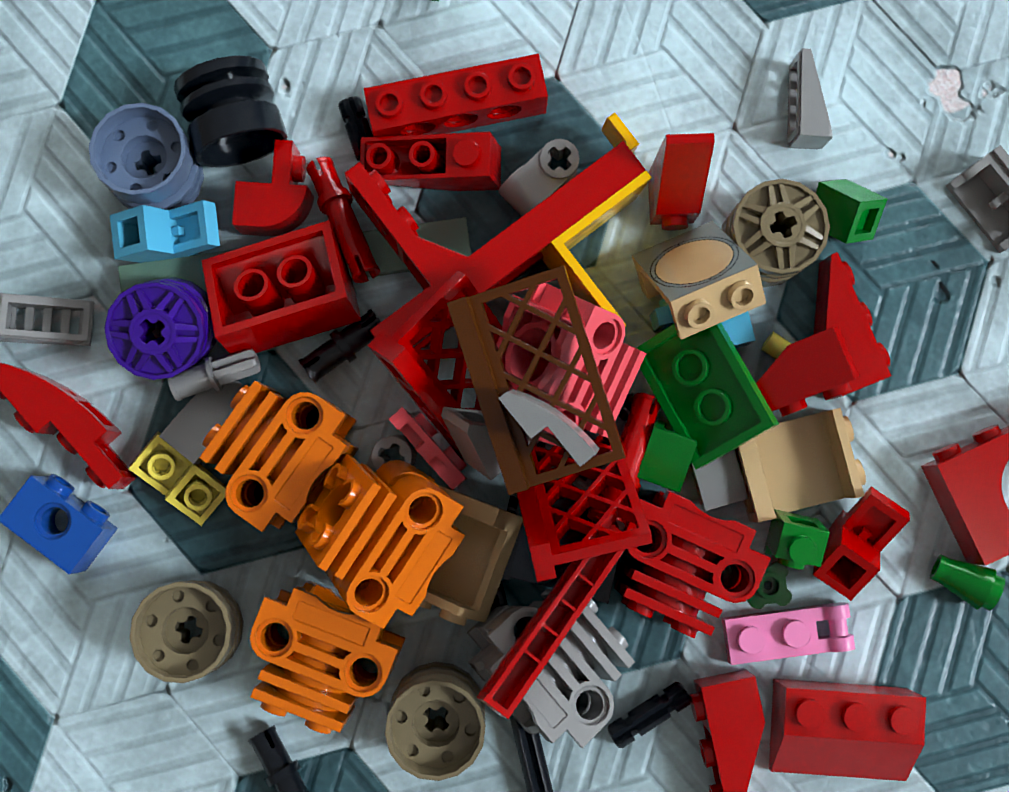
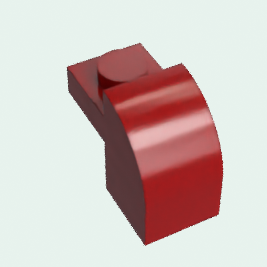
[232,139,314,236]
[813,486,910,601]

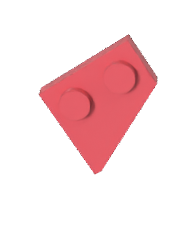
[388,407,467,490]

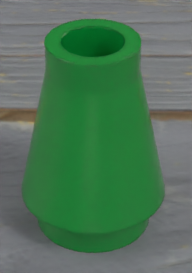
[930,554,1005,611]

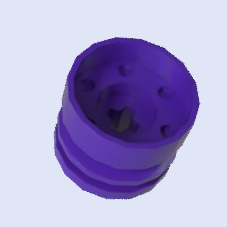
[104,277,217,380]

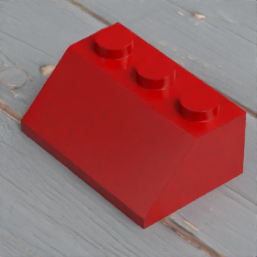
[201,220,361,354]
[769,679,926,781]

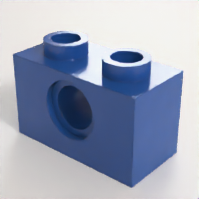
[0,474,118,574]

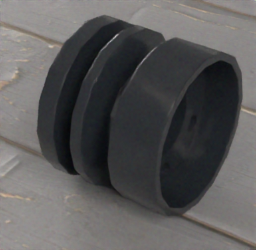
[174,55,288,167]

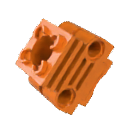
[199,380,359,532]
[295,454,465,629]
[250,581,406,734]

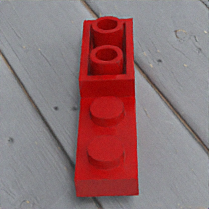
[0,363,137,489]

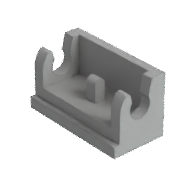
[945,145,1009,253]

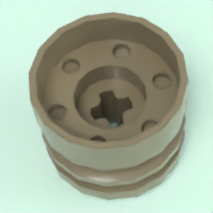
[721,179,830,288]
[129,580,244,683]
[385,662,486,781]

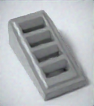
[787,48,832,149]
[0,293,95,346]

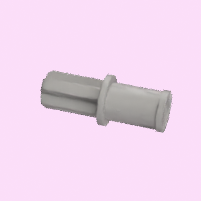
[168,348,261,401]

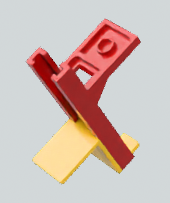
[345,113,652,350]

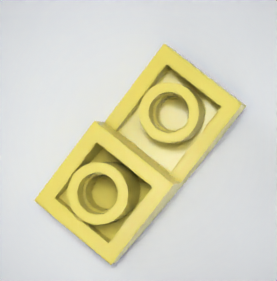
[129,432,226,526]

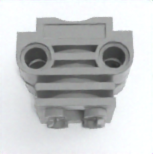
[467,589,635,748]

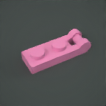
[722,602,856,665]

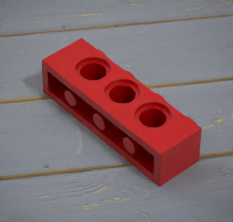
[363,53,548,137]

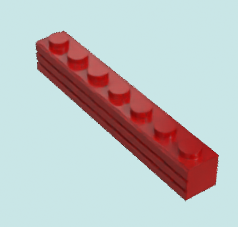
[476,524,625,719]

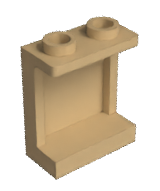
[419,485,523,626]

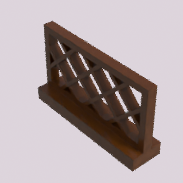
[447,265,626,495]

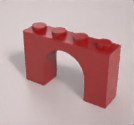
[921,424,1009,566]

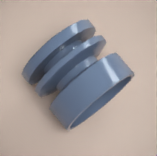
[89,103,204,210]

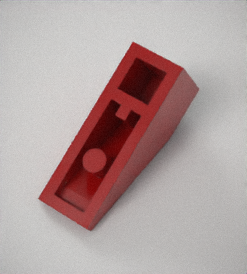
[648,133,715,231]

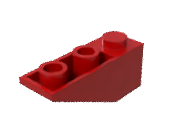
[360,132,502,191]
[814,252,891,400]
[756,326,860,417]
[689,669,765,792]

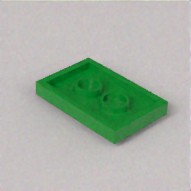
[636,323,779,470]

